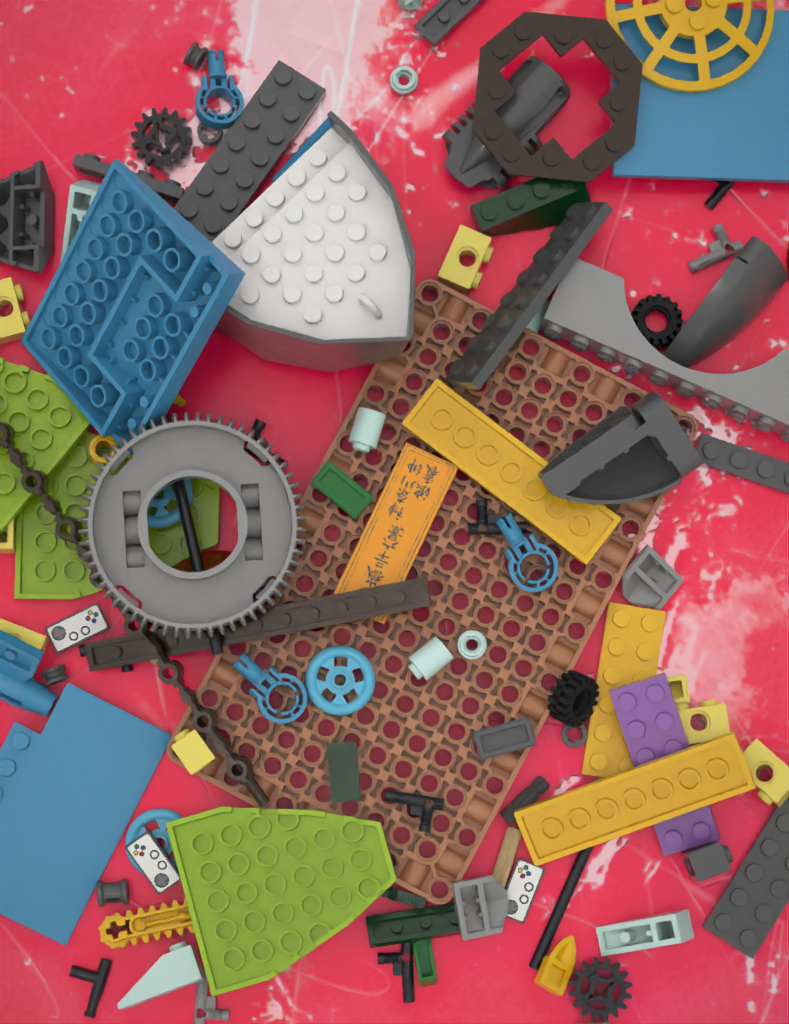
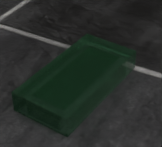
[327,741,361,803]

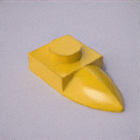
[534,935,576,996]

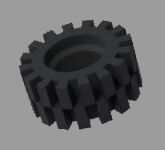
[631,294,683,349]
[547,670,599,727]

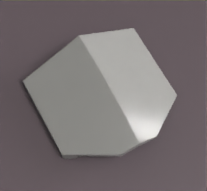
[622,544,684,610]
[452,874,509,941]

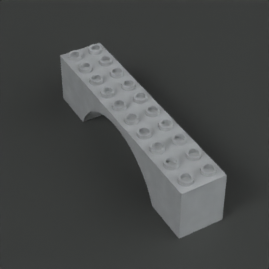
[540,258,789,442]

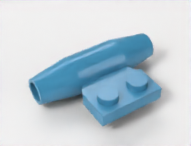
[0,630,58,717]

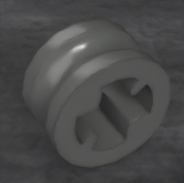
[183,42,208,71]
[197,122,223,146]
[41,664,70,687]
[561,724,588,748]

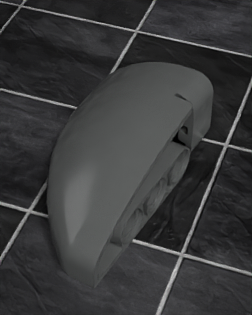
[663,236,788,368]
[538,391,704,505]

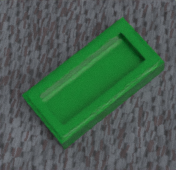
[311,461,374,520]

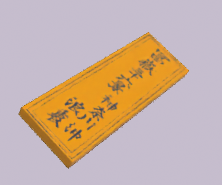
[333,442,458,625]

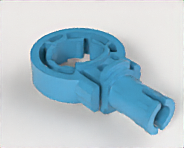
[194,49,244,130]
[495,512,559,592]
[232,652,307,723]

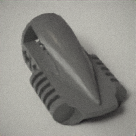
[441,55,571,190]

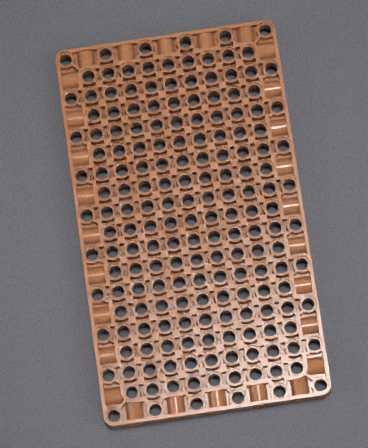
[167,279,698,905]

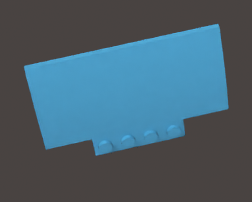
[0,682,172,946]

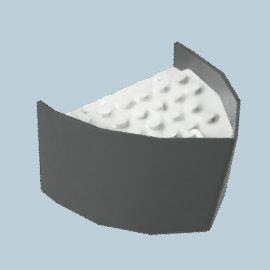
[211,111,415,372]

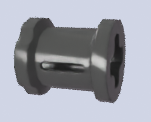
[97,878,130,907]

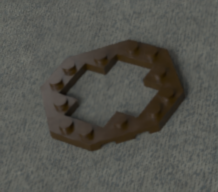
[472,11,643,183]

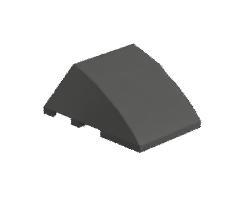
[0,160,55,274]

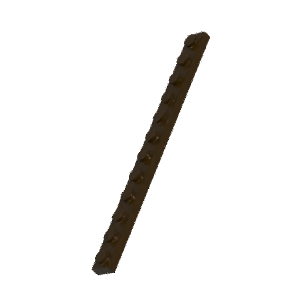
[84,576,432,672]

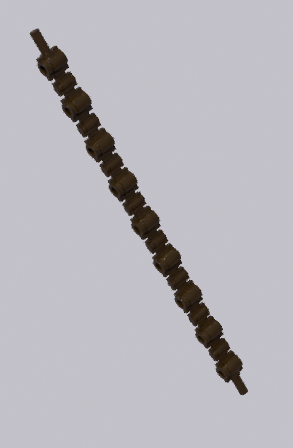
[0,422,270,807]

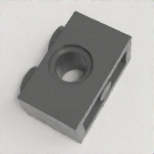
[681,841,733,882]

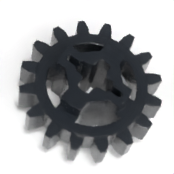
[131,107,193,170]
[568,956,632,1022]

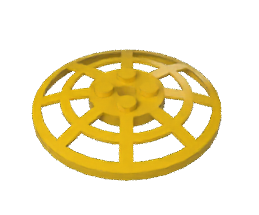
[604,0,775,93]

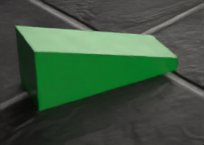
[412,939,438,987]

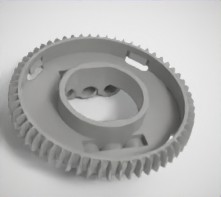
[78,412,307,639]

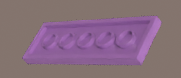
[609,672,720,856]

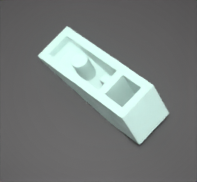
[60,179,101,263]
[595,909,695,956]
[117,941,206,1010]

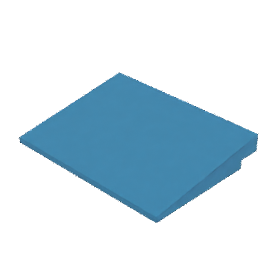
[610,4,789,183]
[20,159,246,455]

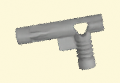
[687,223,743,273]
[193,968,230,1024]

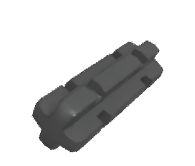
[500,776,550,824]

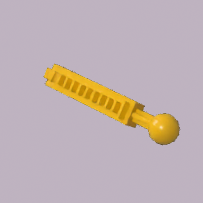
[98,898,195,950]

